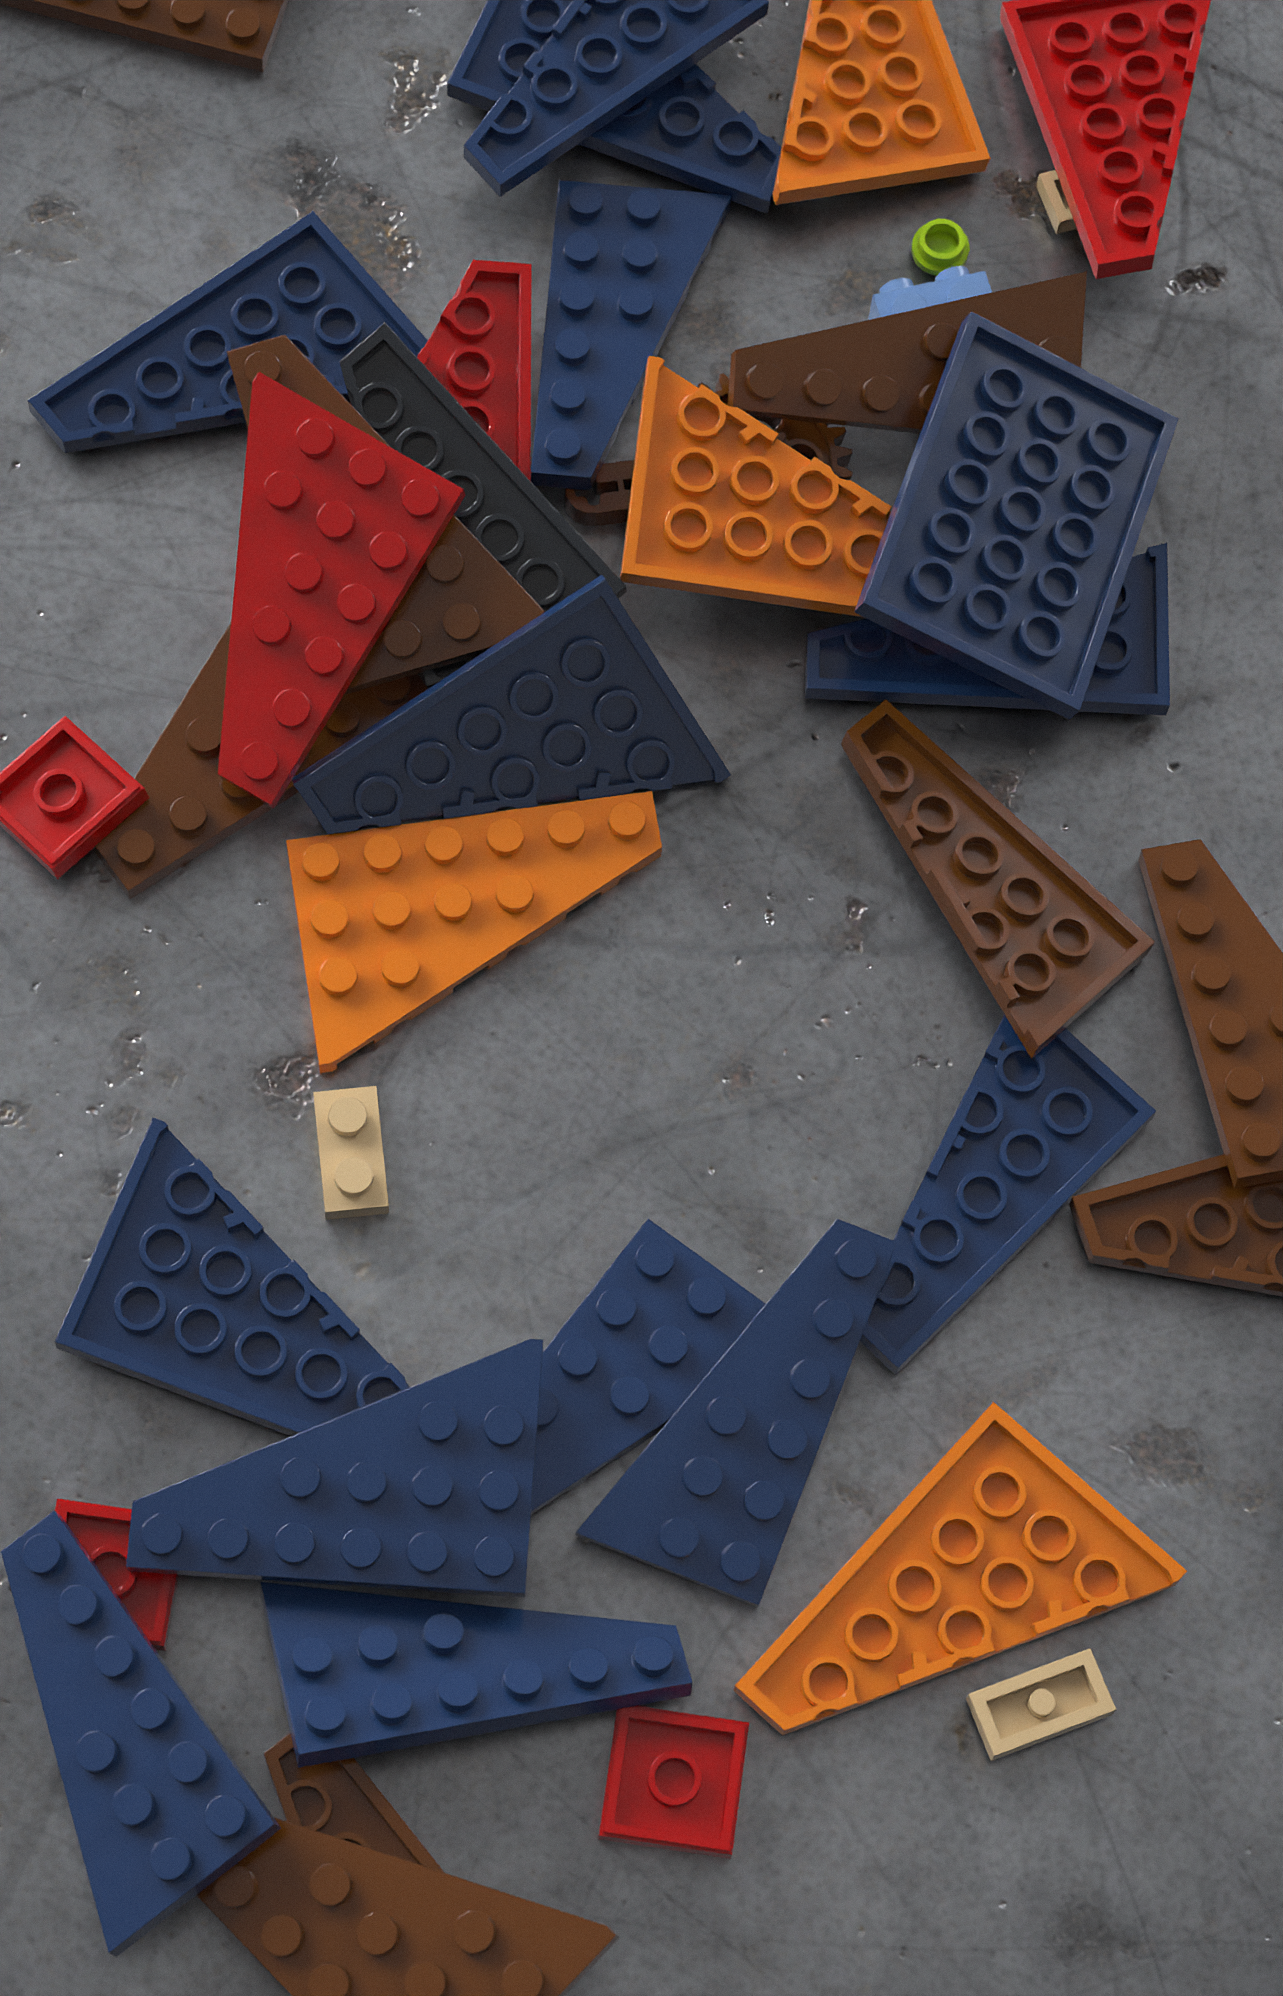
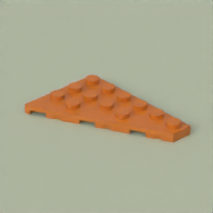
[772,0,991,205]
[620,356,892,617]
[286,791,662,1073]
[733,1402,1187,1736]

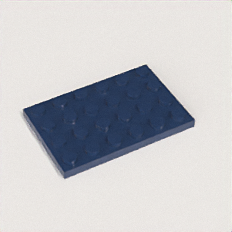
[854,312,1179,720]

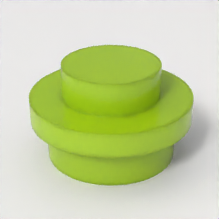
[911,219,970,276]

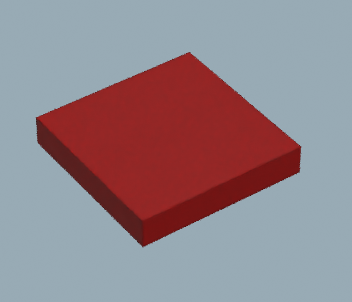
[0,716,149,880]
[55,1498,179,1651]
[598,1706,749,1859]

